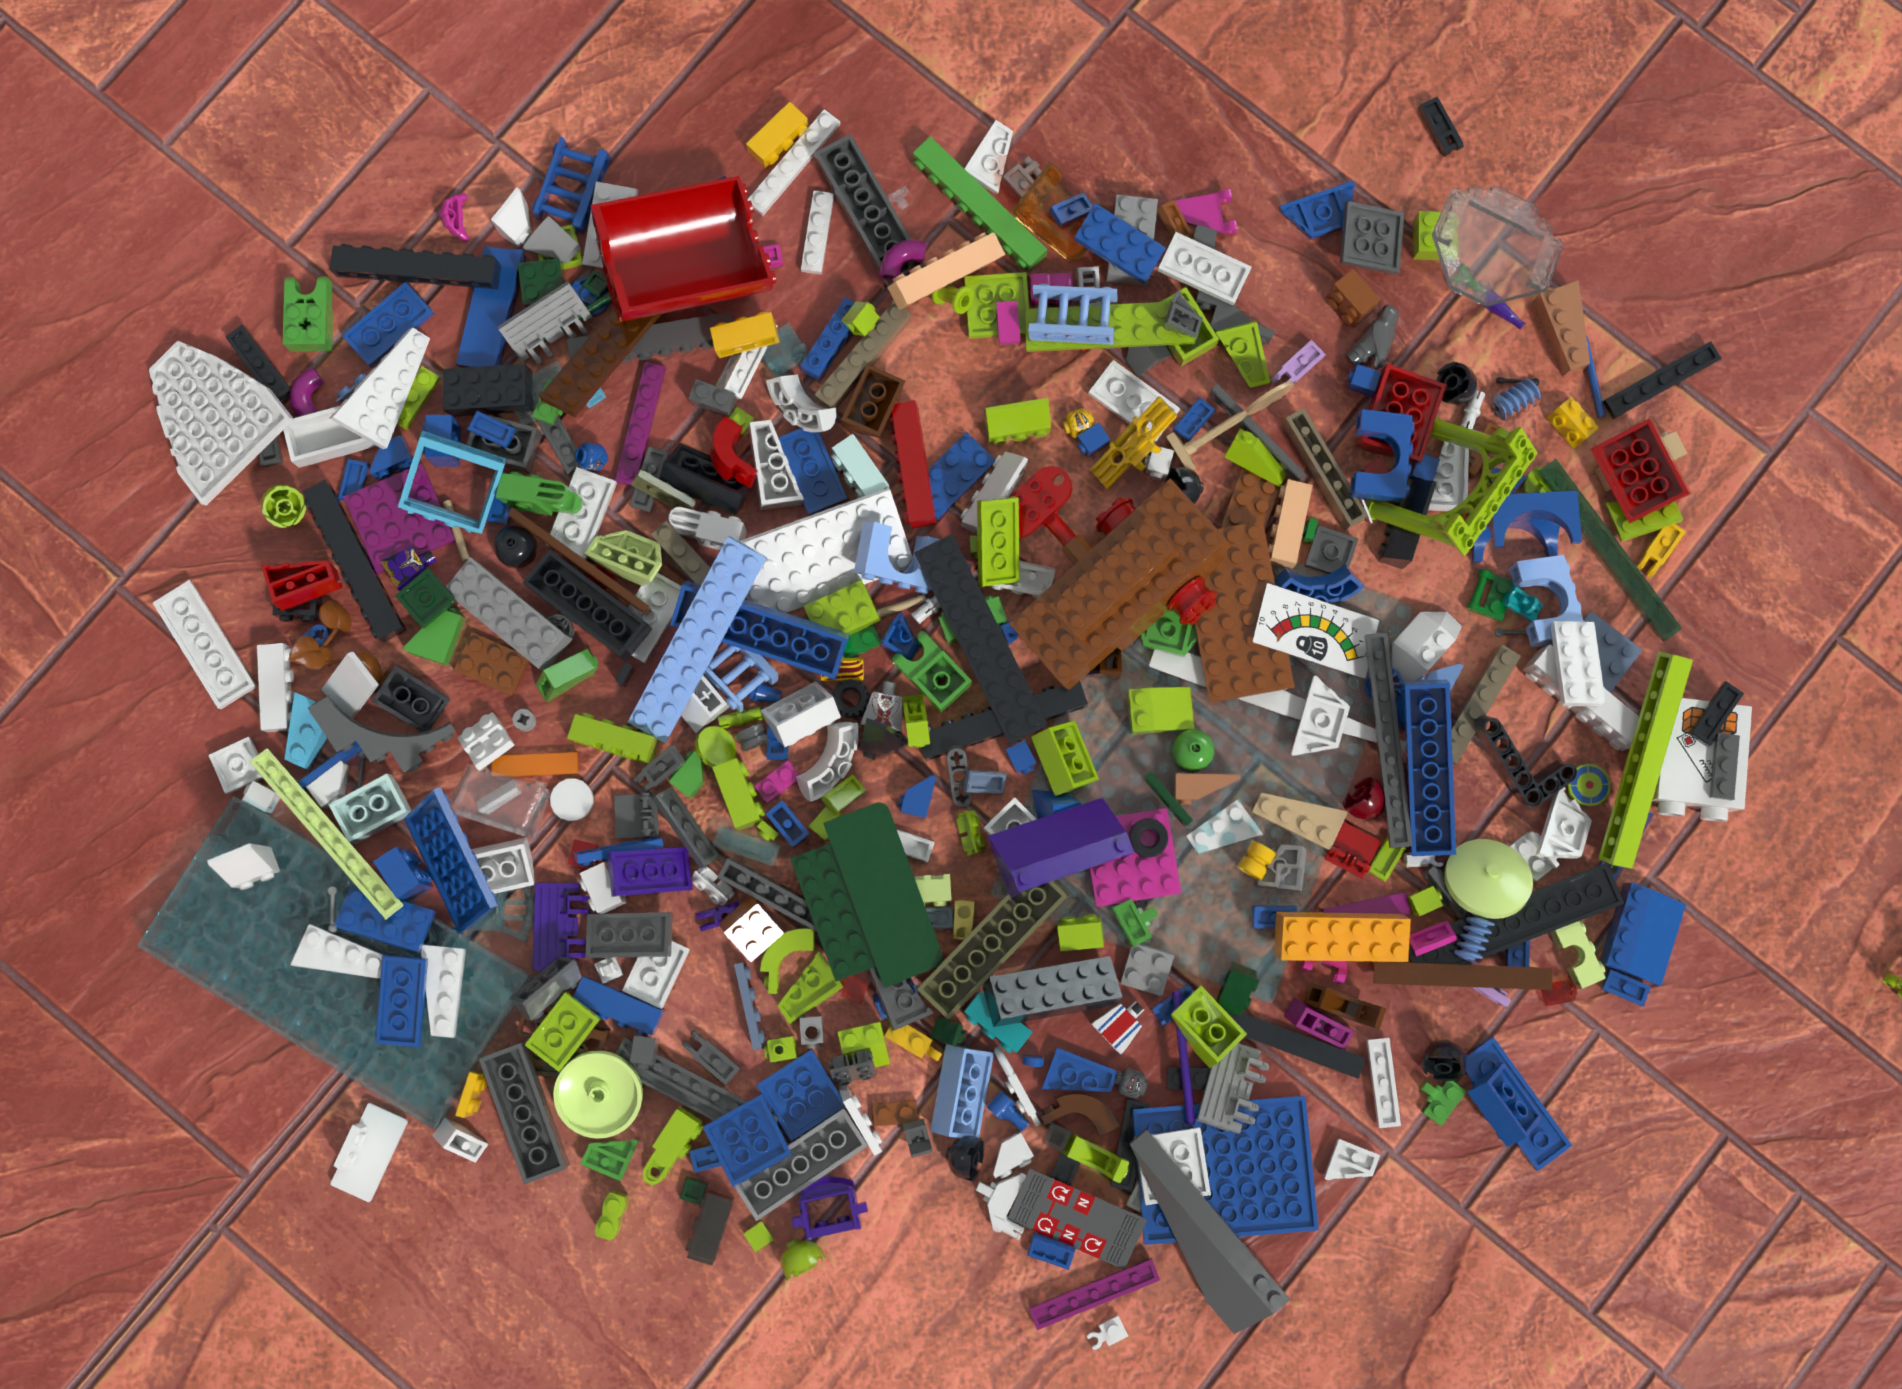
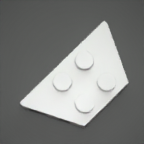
[1290,676,1350,756]
[1535,787,1592,859]

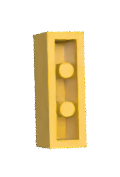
[746,102,808,168]
[710,312,780,358]

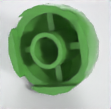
[1171,729,1215,772]

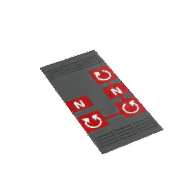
[1008,1169,1147,1269]

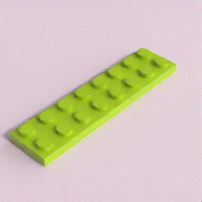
[1025,300,1195,352]

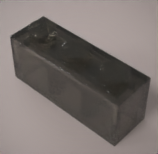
[685,1190,735,1266]

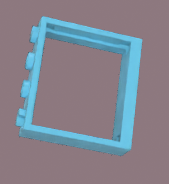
[398,431,506,534]

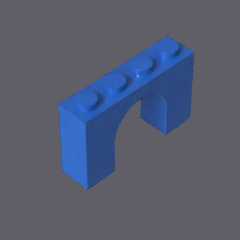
[1349,409,1415,503]

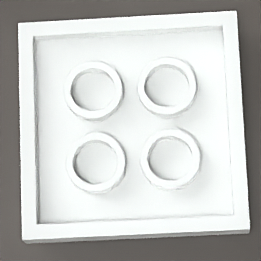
[1134,1127,1211,1205]

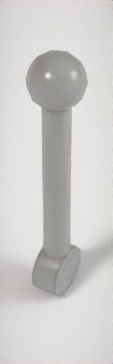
[328,886,338,933]

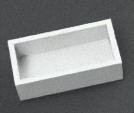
[283,406,376,468]

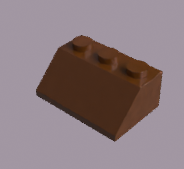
[841,364,906,438]

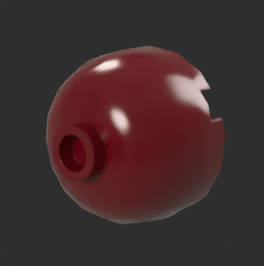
[1343,777,1385,820]

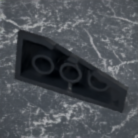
[860,718,908,760]

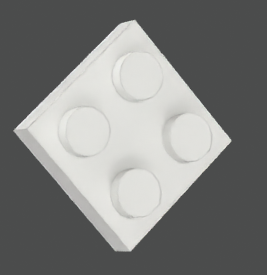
[209,737,263,794]

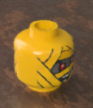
[1063,408,1095,439]

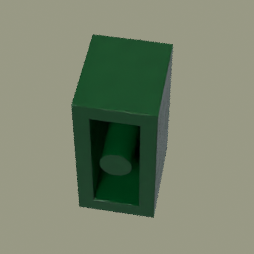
[1216,962,1259,1017]

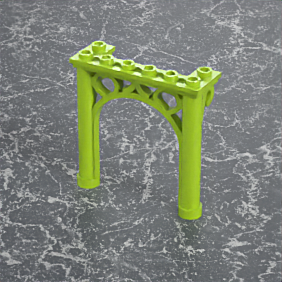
[1365,417,1538,556]

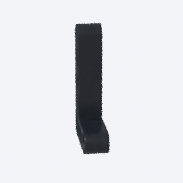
[1474,715,1577,807]

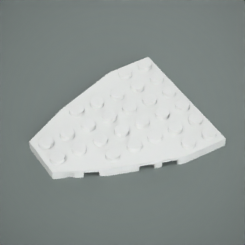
[149,341,294,506]

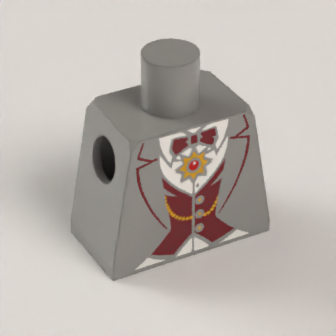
[861,682,902,733]

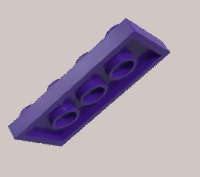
[607,847,693,897]

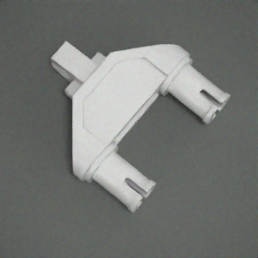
[975,1173,1026,1240]

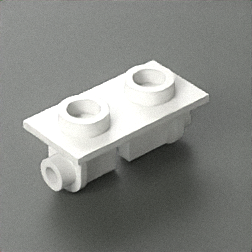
[691,867,735,906]

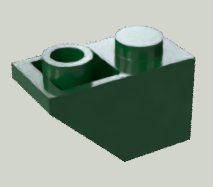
[931,1016,966,1047]

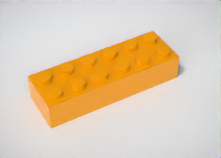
[1274,912,1411,962]

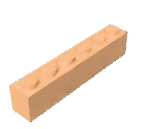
[887,232,1005,310]

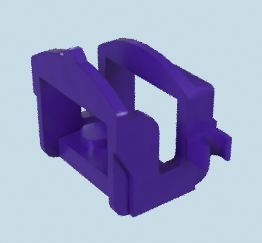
[792,1174,868,1240]

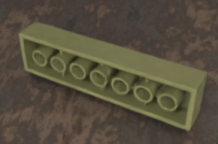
[917,879,1071,1020]

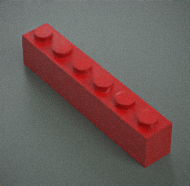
[889,400,937,529]

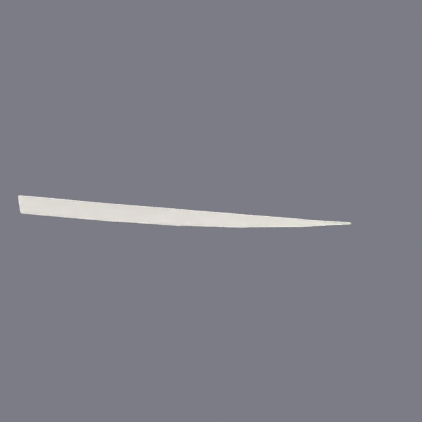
[1149,650,1406,750]

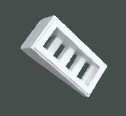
[1076,266,1101,306]

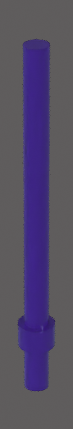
[1172,991,1195,1124]

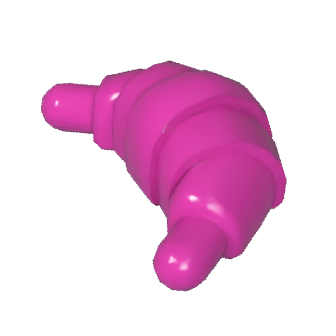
[439,193,470,242]

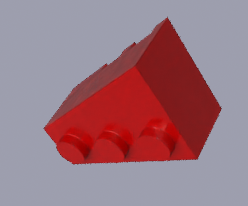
[261,560,343,611]

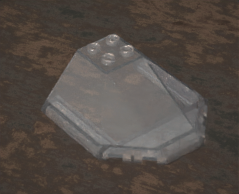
[1432,186,1564,307]

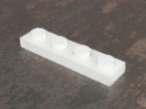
[801,191,834,275]
[1366,1037,1401,1128]

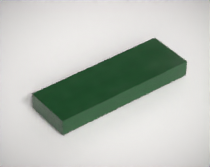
[1143,771,1193,826]

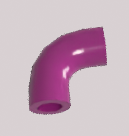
[879,240,927,281]
[290,366,325,417]

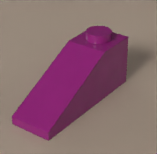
[1284,998,1355,1049]

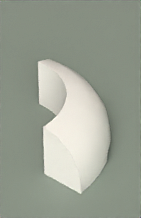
[766,374,836,432]
[796,722,858,802]

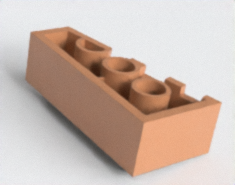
[1533,280,1590,377]

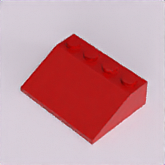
[1356,363,1446,463]
[1590,418,1692,524]

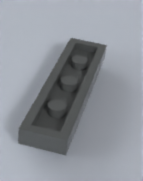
[653,787,720,869]

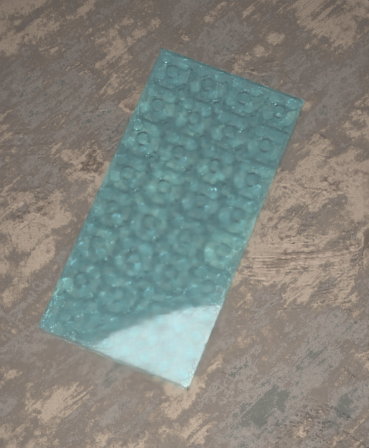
[137,796,533,1129]

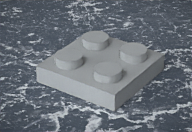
[1120,944,1174,996]

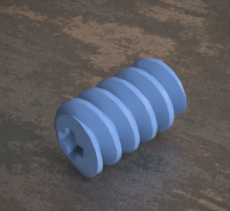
[1492,378,1541,421]
[1454,916,1495,965]

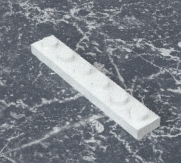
[748,109,841,216]

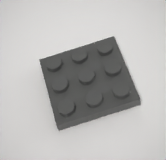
[1339,201,1404,275]

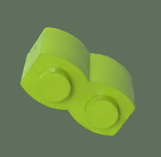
[595,1190,629,1241]

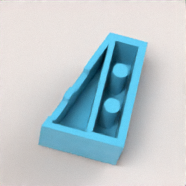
[285,692,328,771]

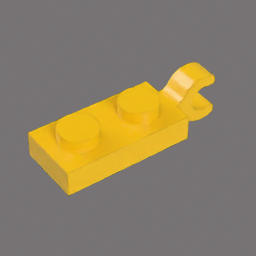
[885,1025,943,1061]

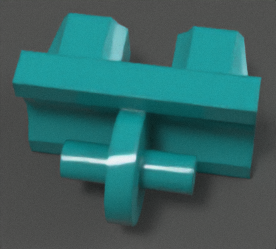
[1502,586,1543,623]

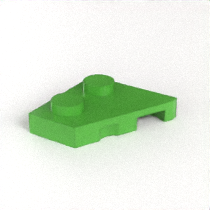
[580,1140,639,1181]

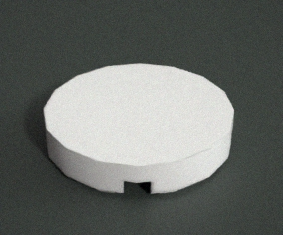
[550,778,594,821]

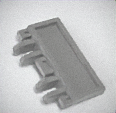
[498,281,592,365]
[1196,1043,1269,1134]

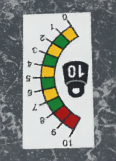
[1252,583,1379,678]

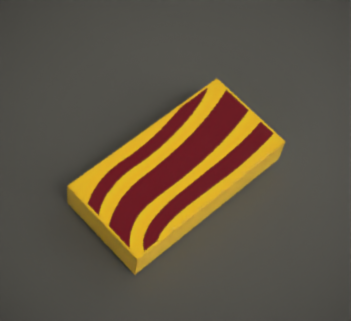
[821,658,864,681]

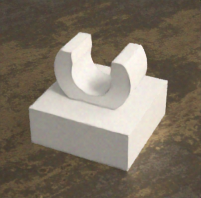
[595,958,624,984]

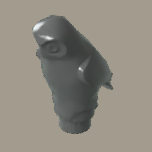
[1346,304,1399,370]

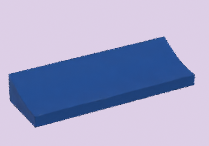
[456,246,526,368]

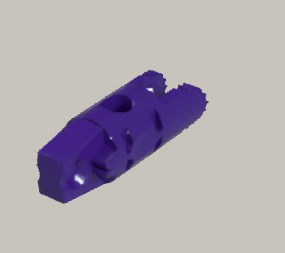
[695,901,739,932]

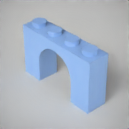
[854,522,940,594]
[1509,555,1585,648]

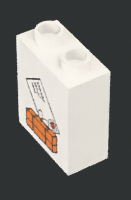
[1652,698,1752,822]

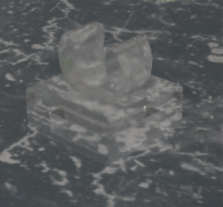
[887,186,909,210]

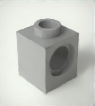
[799,1016,824,1048]

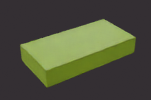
[821,774,866,815]
[1369,835,1407,882]

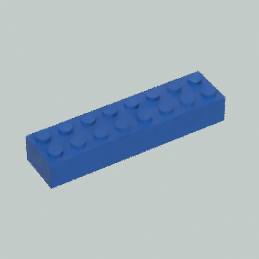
[670,581,850,679]
[1403,679,1456,856]

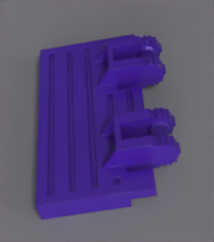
[532,883,590,970]

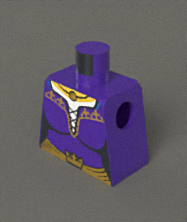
[381,548,437,591]

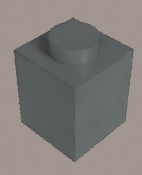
[630,1036,659,1069]

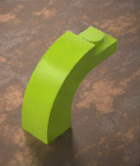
[760,929,815,994]
[1060,1132,1129,1183]

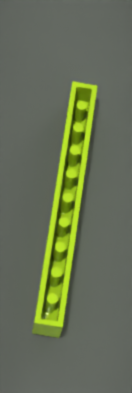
[1598,651,1693,869]

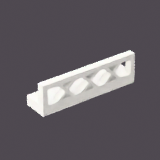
[716,315,778,399]

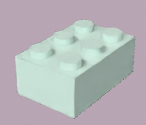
[831,434,889,498]
[329,773,412,844]

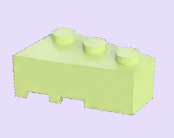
[914,874,951,907]

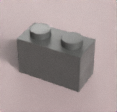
[688,379,738,417]

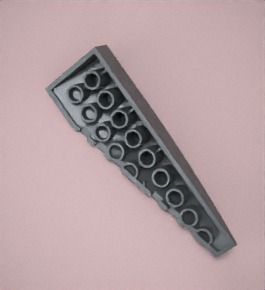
[1129,1129,1290,1334]

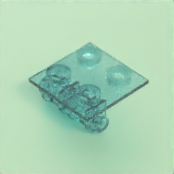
[762,323,808,378]

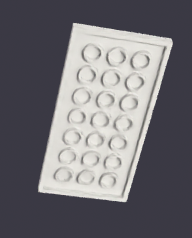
[740,488,913,613]

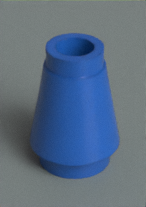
[749,683,781,703]

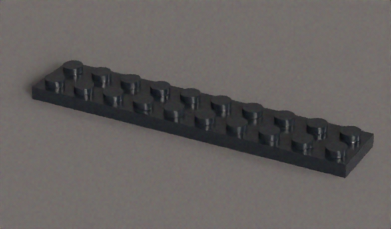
[914,534,1048,745]
[1408,863,1624,965]

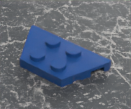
[1278,180,1355,240]

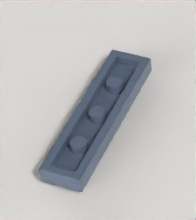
[734,962,766,1050]

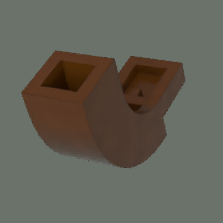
[1303,982,1386,1030]
[1040,1093,1120,1136]

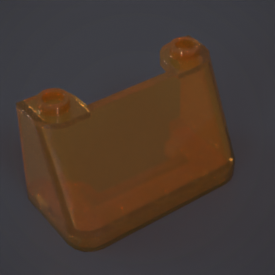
[1013,161,1114,262]

